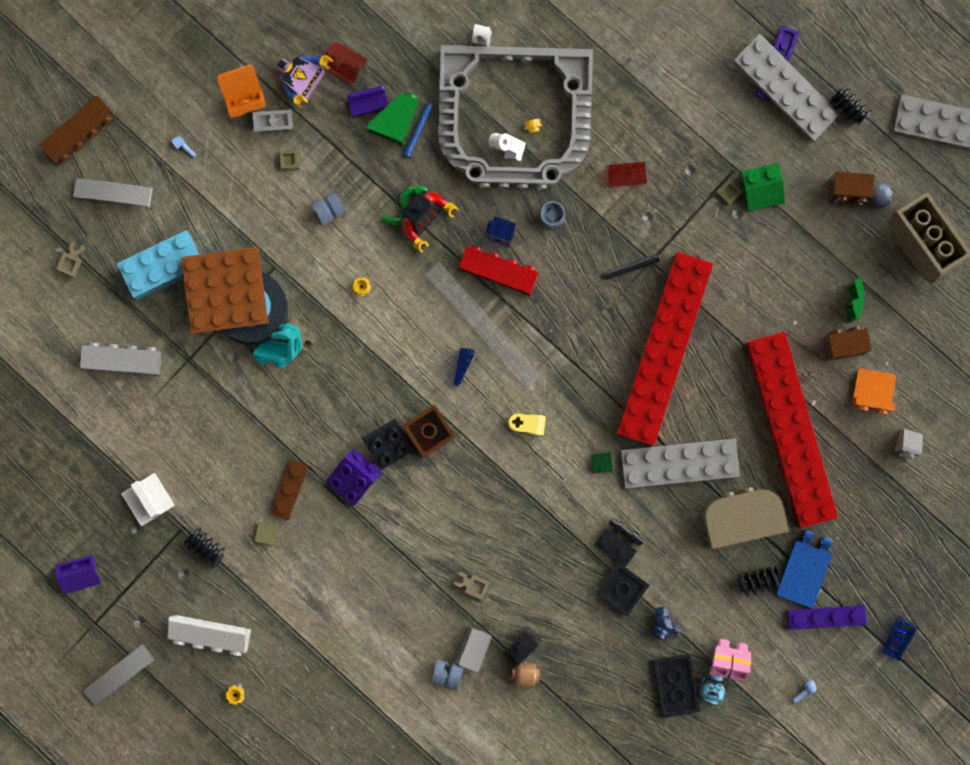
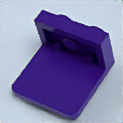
[326,449,383,506]

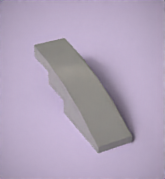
[73,178,153,207]
[84,645,155,706]

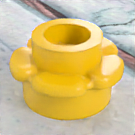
[524,119,542,133]
[352,278,371,296]
[225,685,245,705]

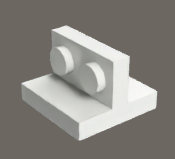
[121,473,175,526]

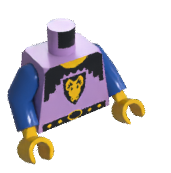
[277,55,333,109]

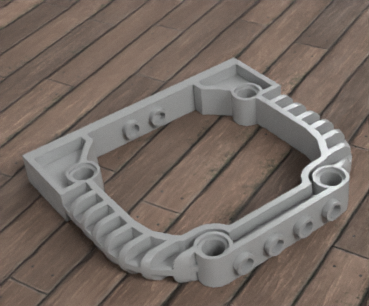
[438,45,593,190]

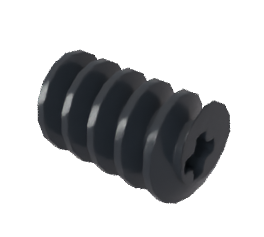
[829,86,872,126]
[183,527,225,569]
[737,566,780,597]

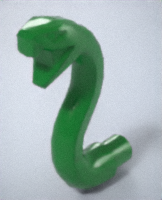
[381,185,428,227]

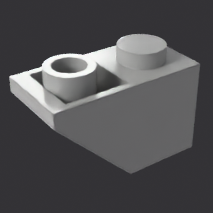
[894,429,923,459]

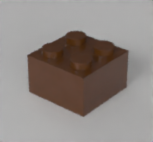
[828,171,875,206]
[823,326,872,361]
[402,404,456,458]

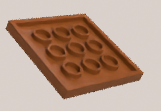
[181,247,269,334]

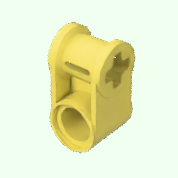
[508,414,546,436]

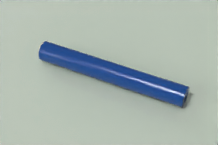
[403,103,433,158]

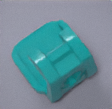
[253,323,302,368]

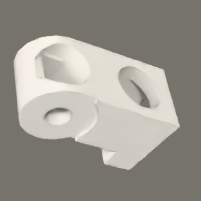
[471,24,492,46]
[489,133,526,161]

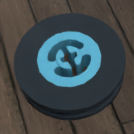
[223,272,288,345]

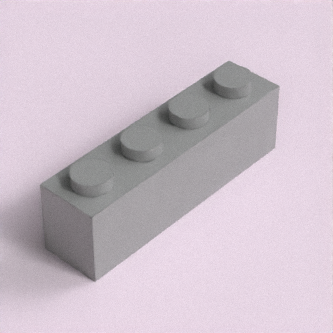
[80,342,162,376]

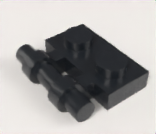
[594,518,644,567]

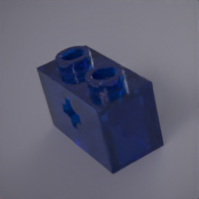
[486,216,516,247]

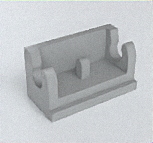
[252,110,293,132]
[455,626,492,672]

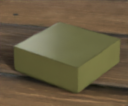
[279,150,299,171]
[716,179,743,206]
[254,522,278,546]

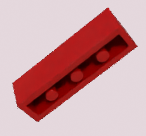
[459,245,539,296]

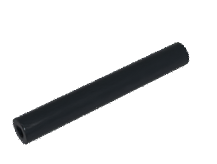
[603,254,660,280]

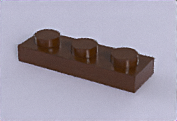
[271,459,309,520]

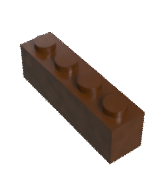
[39,95,115,165]

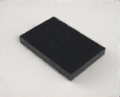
[652,654,700,718]

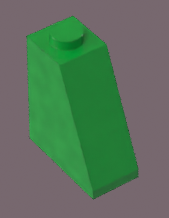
[366,92,419,145]

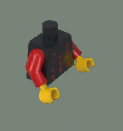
[401,192,459,252]

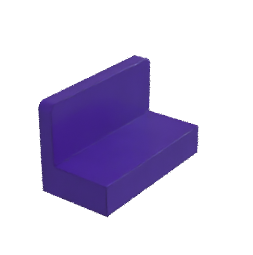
[347,86,389,118]
[56,555,101,594]

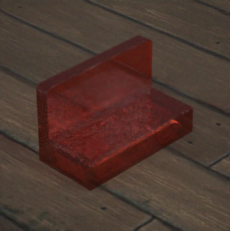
[325,42,367,84]
[607,162,647,188]

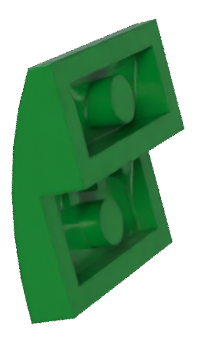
[845,278,864,323]

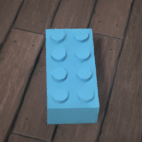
[117,230,200,301]

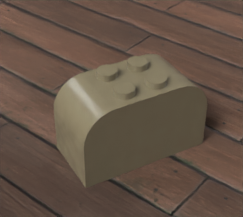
[889,192,970,283]
[702,488,789,549]

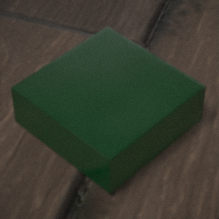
[591,452,613,474]

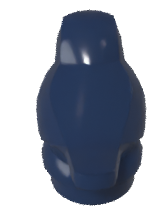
[652,607,683,641]

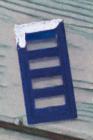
[454,347,475,387]
[881,616,918,661]

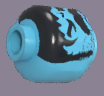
[700,675,728,704]

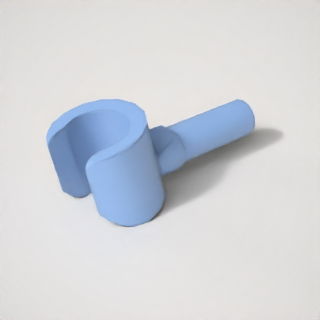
[172,136,196,158]
[793,680,816,703]

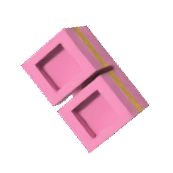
[710,639,751,682]

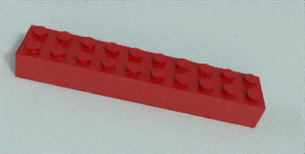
[616,252,714,447]
[745,332,839,528]

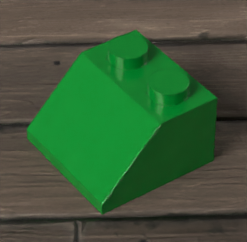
[739,162,785,212]

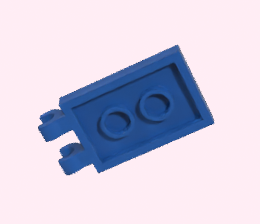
[775,530,832,608]

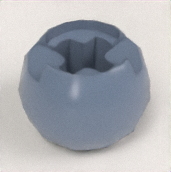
[872,183,892,207]

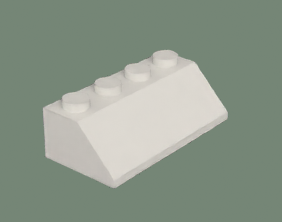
[168,615,251,656]

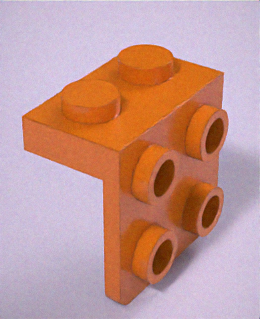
[217,65,266,118]
[851,368,896,415]

